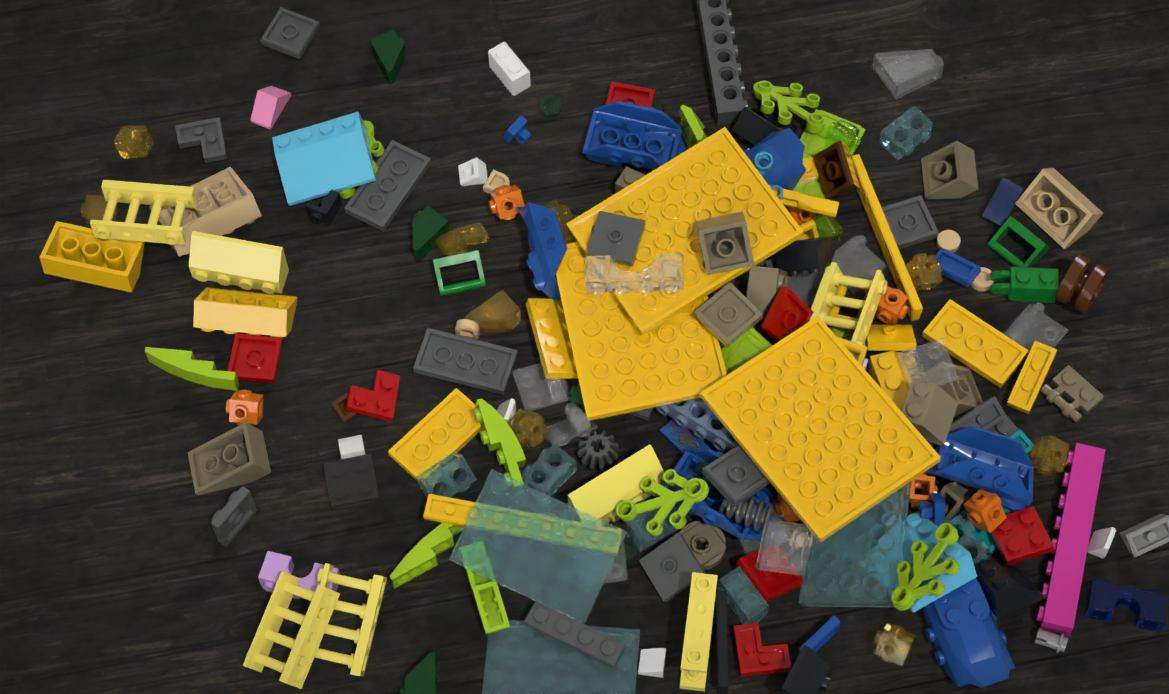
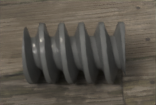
[719,496,774,535]

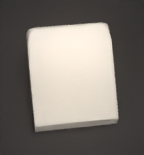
[458,157,488,186]
[497,398,516,427]
[338,435,366,462]
[1087,527,1116,559]
[638,648,666,678]

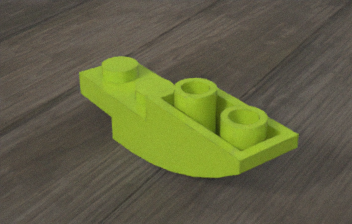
[473,398,526,494]

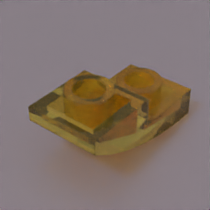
[436,223,489,255]

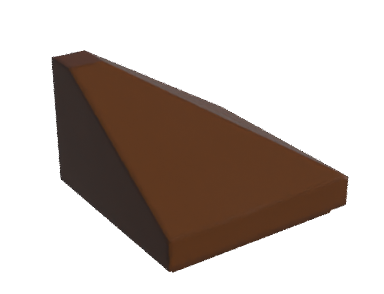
[331,392,358,423]

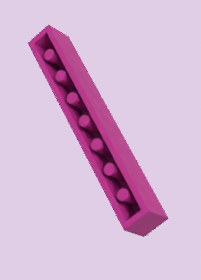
[1037,443,1106,637]

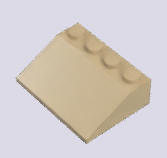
[149,167,262,257]

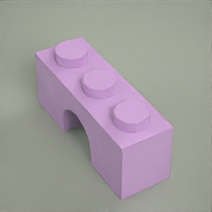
[258,551,340,599]

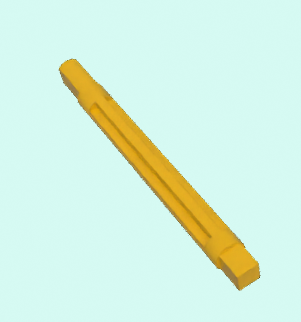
[769,185,839,218]

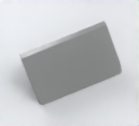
[1119,514,1169,558]

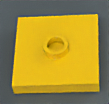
[866,325,916,351]

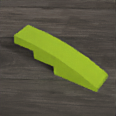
[145,347,239,391]
[390,523,467,589]
[459,541,510,635]

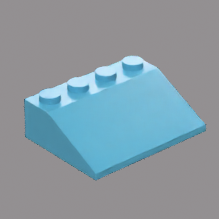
[272,112,376,206]
[862,511,977,613]

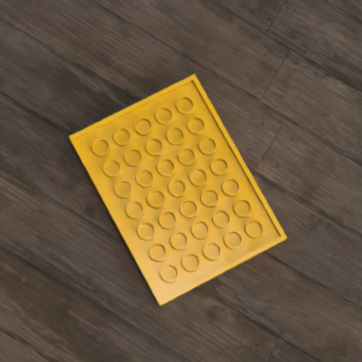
[566,127,804,335]
[556,242,727,421]
[700,316,941,543]

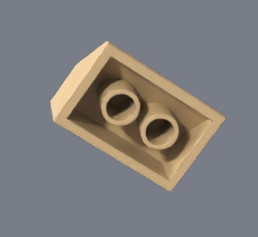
[1015,168,1103,249]

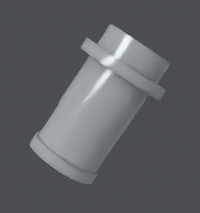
[1035,628,1068,653]

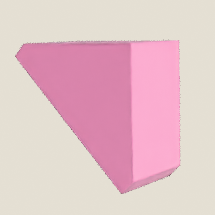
[250,86,292,130]

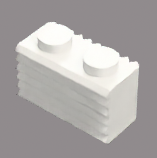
[488,42,531,96]

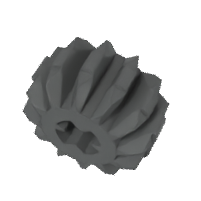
[578,429,618,472]

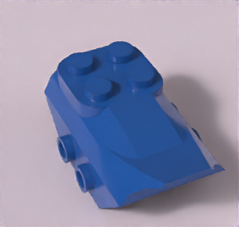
[582,101,688,170]
[743,128,806,191]
[516,202,577,299]
[924,425,1034,511]
[663,448,775,541]
[923,578,1016,688]

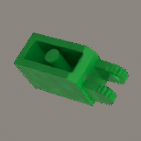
[990,267,1059,303]

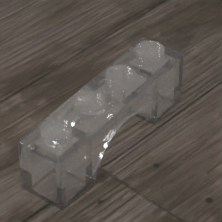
[585,254,684,294]

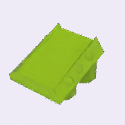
[679,105,707,149]

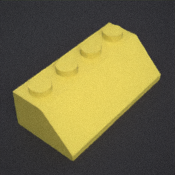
[189,231,289,294]
[568,444,665,526]

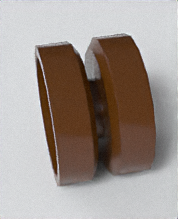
[1055,253,1110,314]

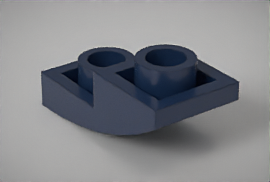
[981,177,1023,227]

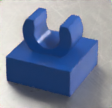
[502,115,531,145]
[919,493,945,526]

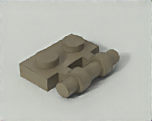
[1040,365,1104,423]

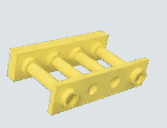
[90,180,197,245]
[809,262,887,361]
[314,563,387,677]
[243,571,340,689]
[680,572,718,692]

